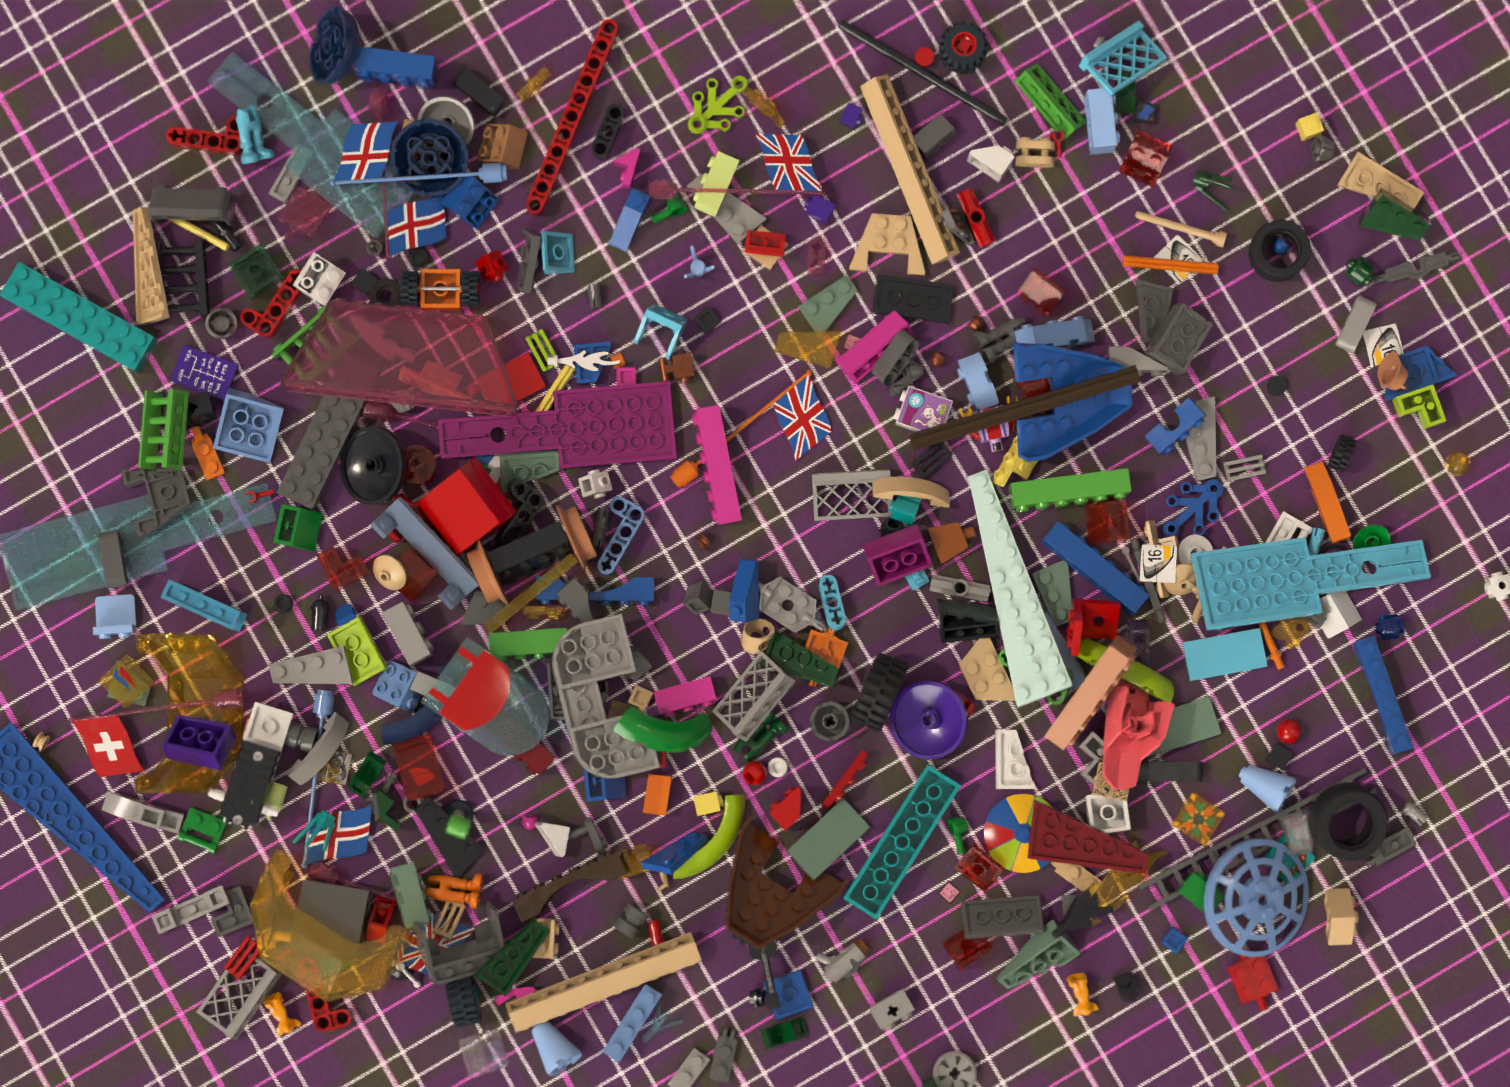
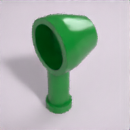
[651,195,687,224]
[947,817,968,854]

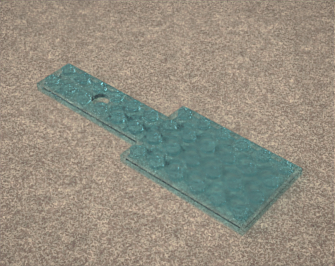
[207,52,425,239]

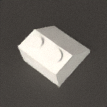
[967,145,1015,183]
[1086,795,1131,833]

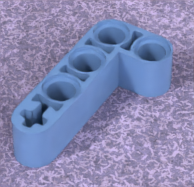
[597,496,645,576]

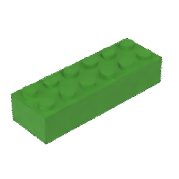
[1008,468,1131,513]

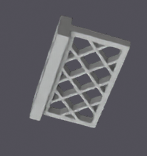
[812,469,892,521]
[712,651,795,742]
[197,949,282,1040]

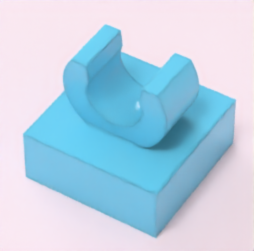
[905,570,930,591]

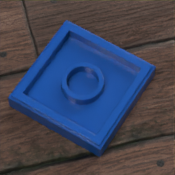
[763,969,814,1020]

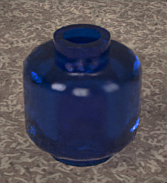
[1375,614,1405,640]

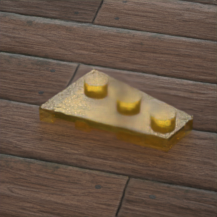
[774,330,841,368]

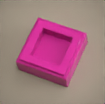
[617,367,637,385]

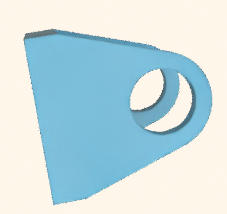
[634,304,688,359]

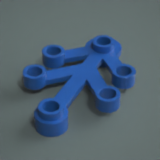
[1162,479,1223,537]

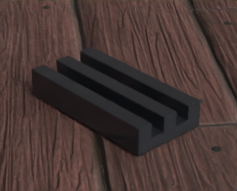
[911,442,953,480]

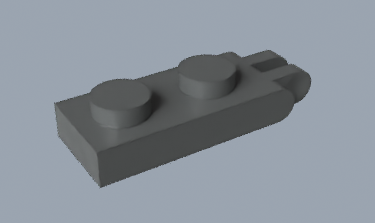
[1364,827,1417,866]
[709,1027,738,1083]

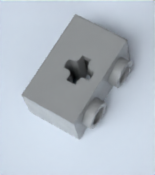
[868,988,915,1030]

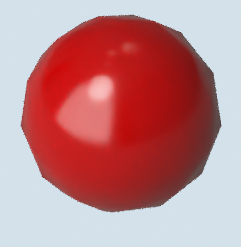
[1277,719,1301,744]
[743,761,767,785]

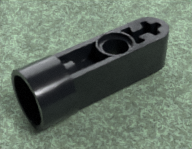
[1137,757,1203,785]

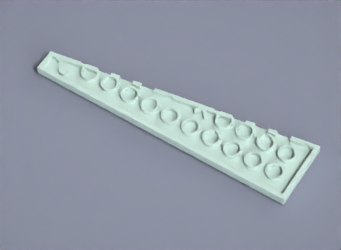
[968,469,1073,708]

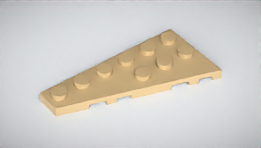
[133,207,170,326]

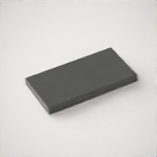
[961,895,1044,939]

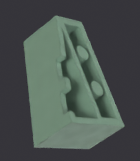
[390,862,432,933]

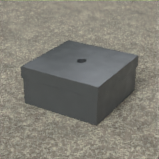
[290,880,373,962]

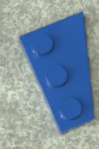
[641,832,708,875]

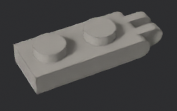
[667,1047,710,1087]

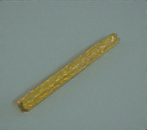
[483,553,578,633]

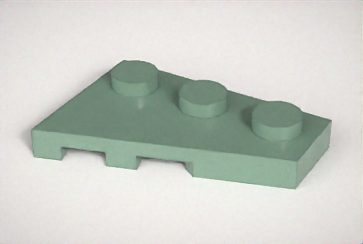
[798,275,857,340]

